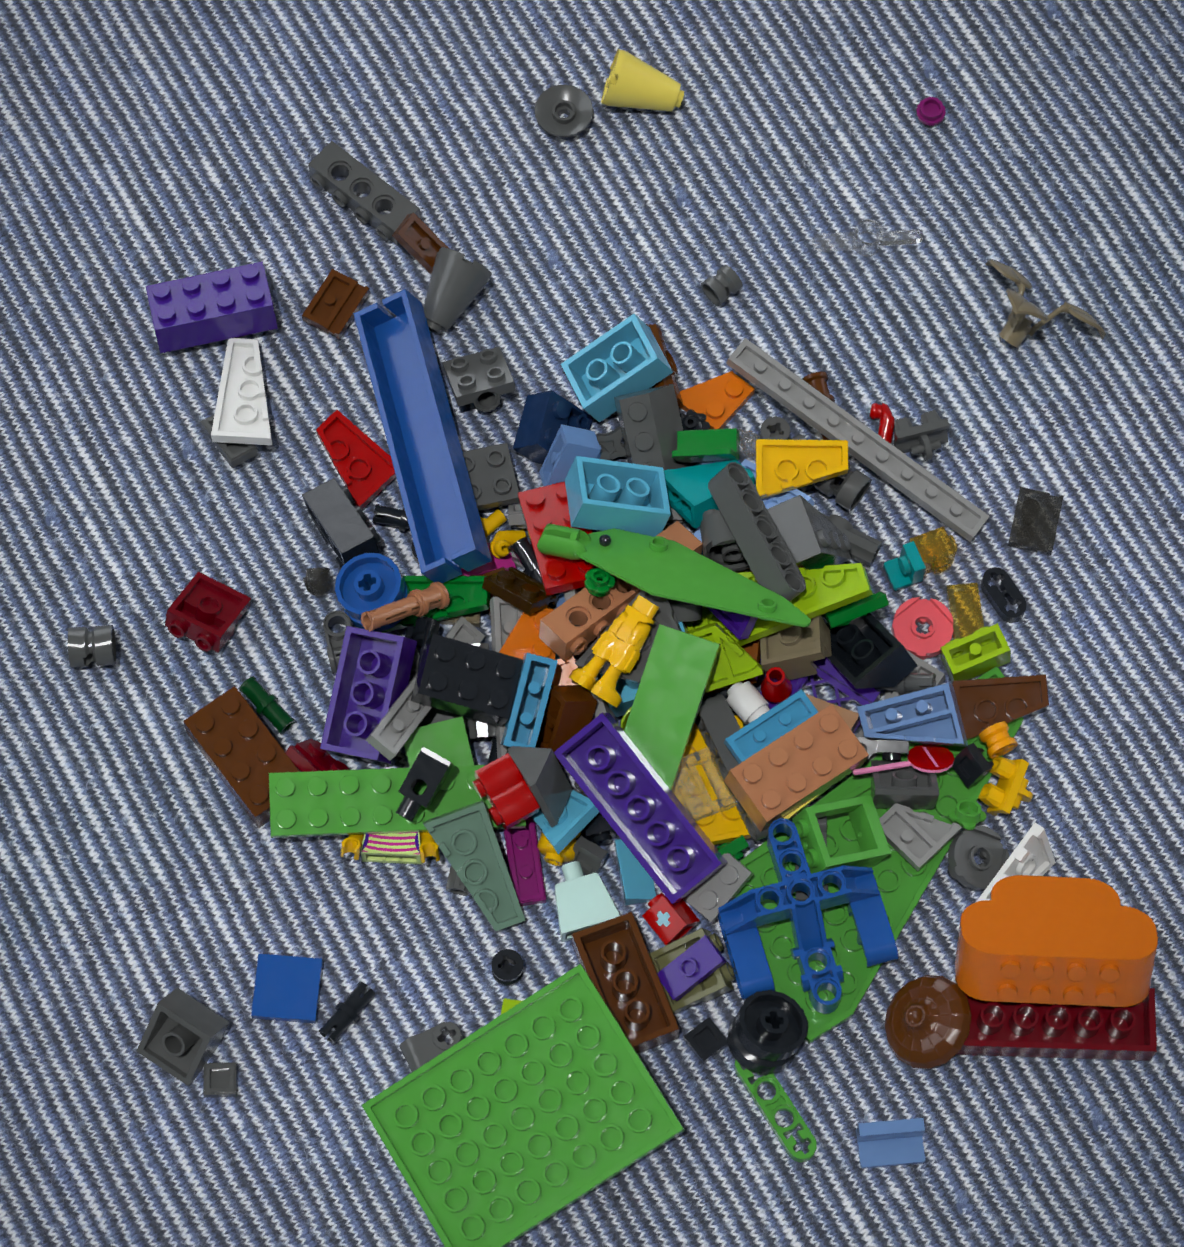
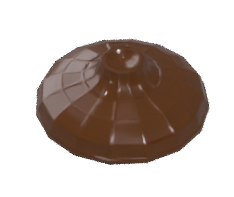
[885,975,972,1069]

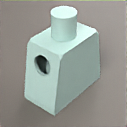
[555,861,620,942]

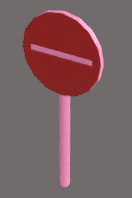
[852,744,954,775]

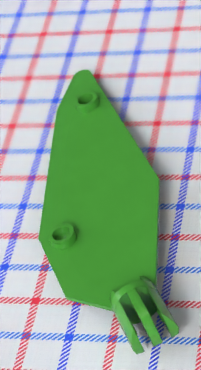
[537,523,811,627]

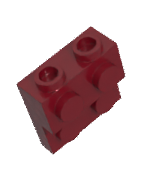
[165,571,252,653]

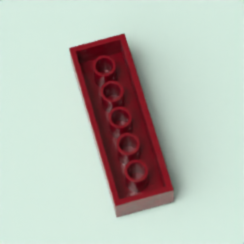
[957,988,1157,1061]

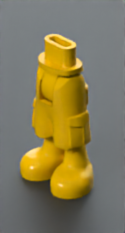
[569,595,659,708]

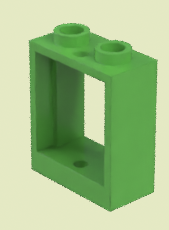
[792,794,891,874]

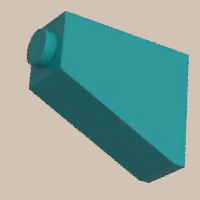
[664,460,755,528]

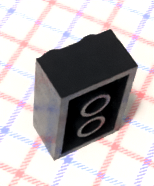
[411,633,523,727]

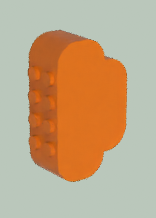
[955,875,1158,1007]

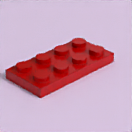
[517,481,598,596]

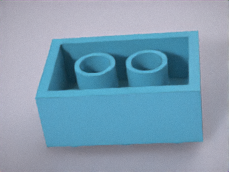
[561,314,673,422]
[565,456,671,537]

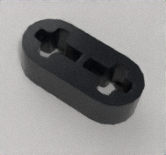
[981,567,1027,623]

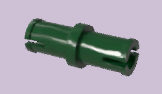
[239,676,295,734]

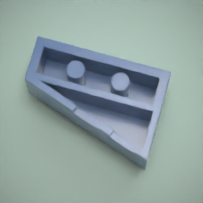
[857,683,968,747]

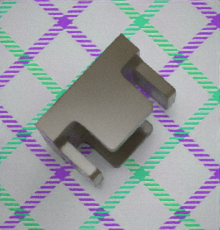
[760,615,832,680]

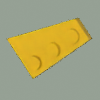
[755,439,848,499]

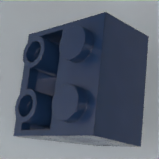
[512,390,593,464]

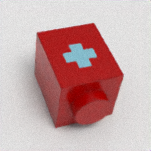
[642,893,700,945]

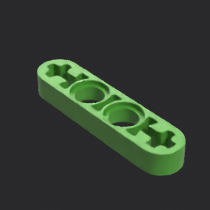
[734,1059,817,1162]

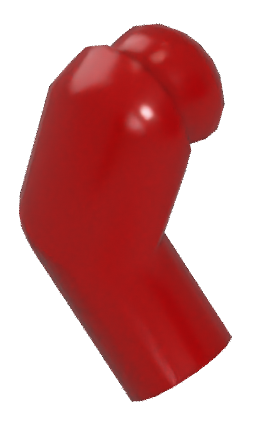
[870,403,895,444]

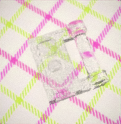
[672,747,737,821]

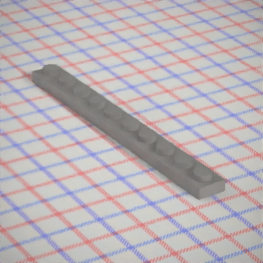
[726,338,990,542]

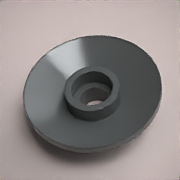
[535,85,593,137]

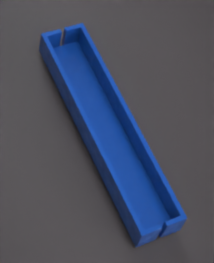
[354,289,492,583]

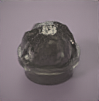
[302,568,333,596]

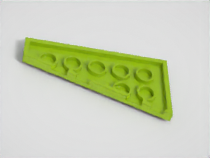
[686,563,873,646]

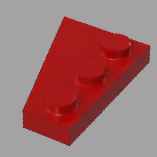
[316,410,396,509]

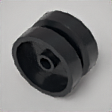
[727,990,808,1075]

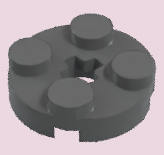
[948,826,1010,891]

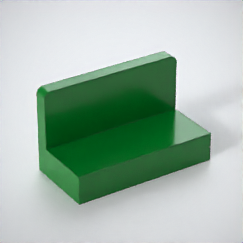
[672,428,739,463]

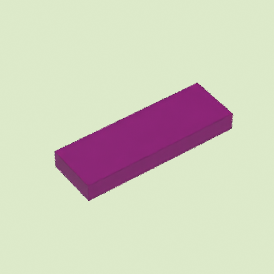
[503,817,546,906]

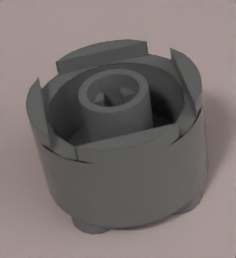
[700,509,750,571]

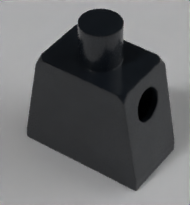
[396,747,454,821]

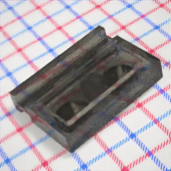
[1007,487,1064,556]

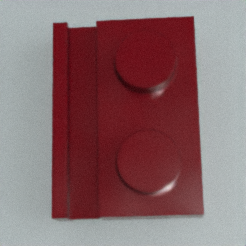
[285,738,349,772]

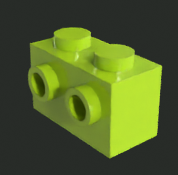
[940,623,1011,682]

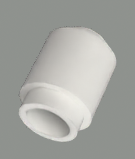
[726,681,770,724]

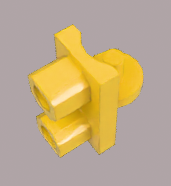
[978,757,1033,816]

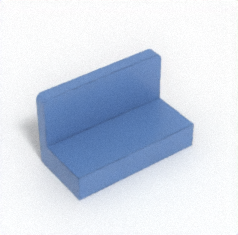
[856,1118,925,1169]

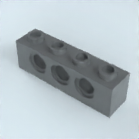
[308,141,421,246]

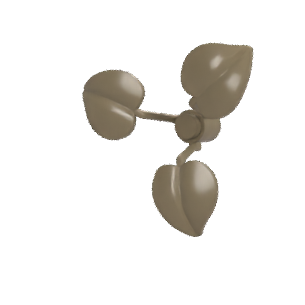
[985,259,1106,348]

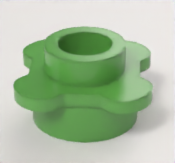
[948,799,986,830]

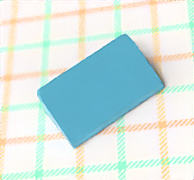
[614,839,656,906]

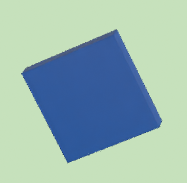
[251,954,323,1024]

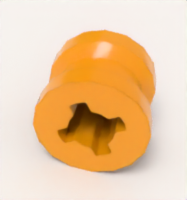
[978,721,1018,759]

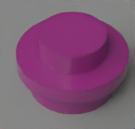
[916,97,946,126]

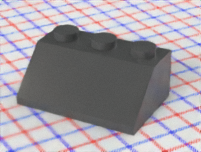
[614,384,691,470]

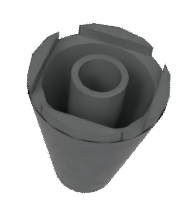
[423,247,492,334]

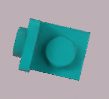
[883,541,926,591]

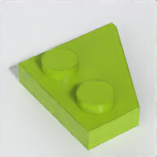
[686,622,763,692]

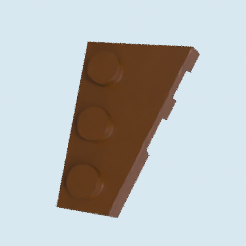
[951,675,1049,740]

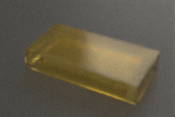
[946,583,984,640]

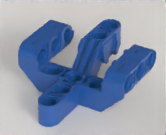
[718,818,898,1014]

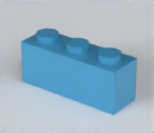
[501,653,558,748]

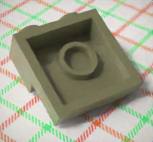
[649,928,735,1014]

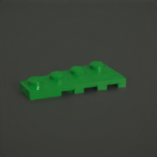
[382,576,491,633]

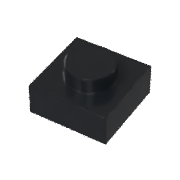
[683,1017,728,1064]

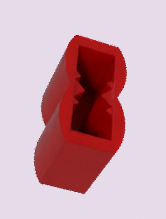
[472,753,540,830]

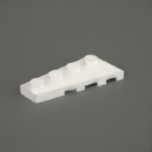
[211,338,272,445]
[957,823,1056,933]

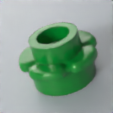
[584,568,615,597]

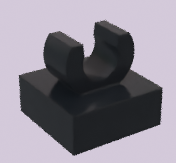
[952,743,994,788]

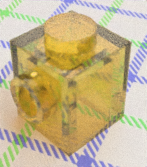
[909,526,957,575]

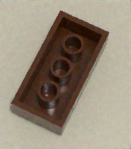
[183,686,300,829]
[572,912,679,1054]

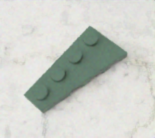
[422,800,526,931]

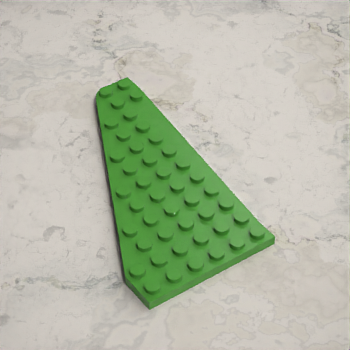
[734,666,1024,1044]

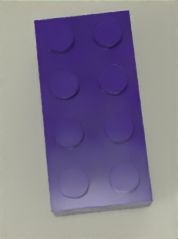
[145,261,278,353]
[320,626,417,764]

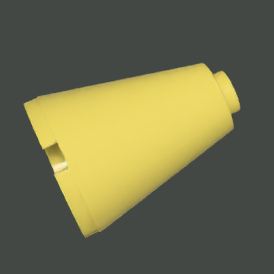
[601,49,684,112]

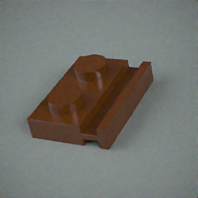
[302,269,370,340]

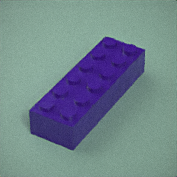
[554,712,728,904]

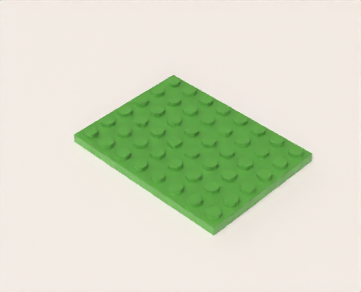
[361,964,685,1247]

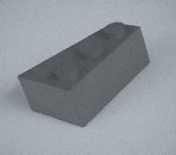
[767,495,851,570]

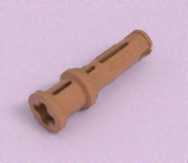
[361,581,450,632]

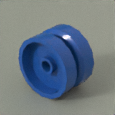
[335,553,410,632]

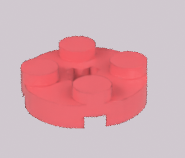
[891,597,954,660]

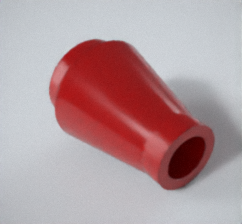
[761,667,792,703]

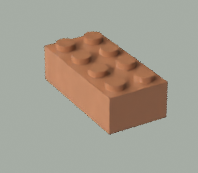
[724,704,869,832]

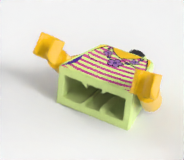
[341,832,440,864]

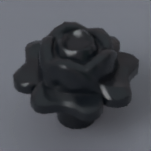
[680,409,710,431]

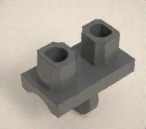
[894,410,950,461]

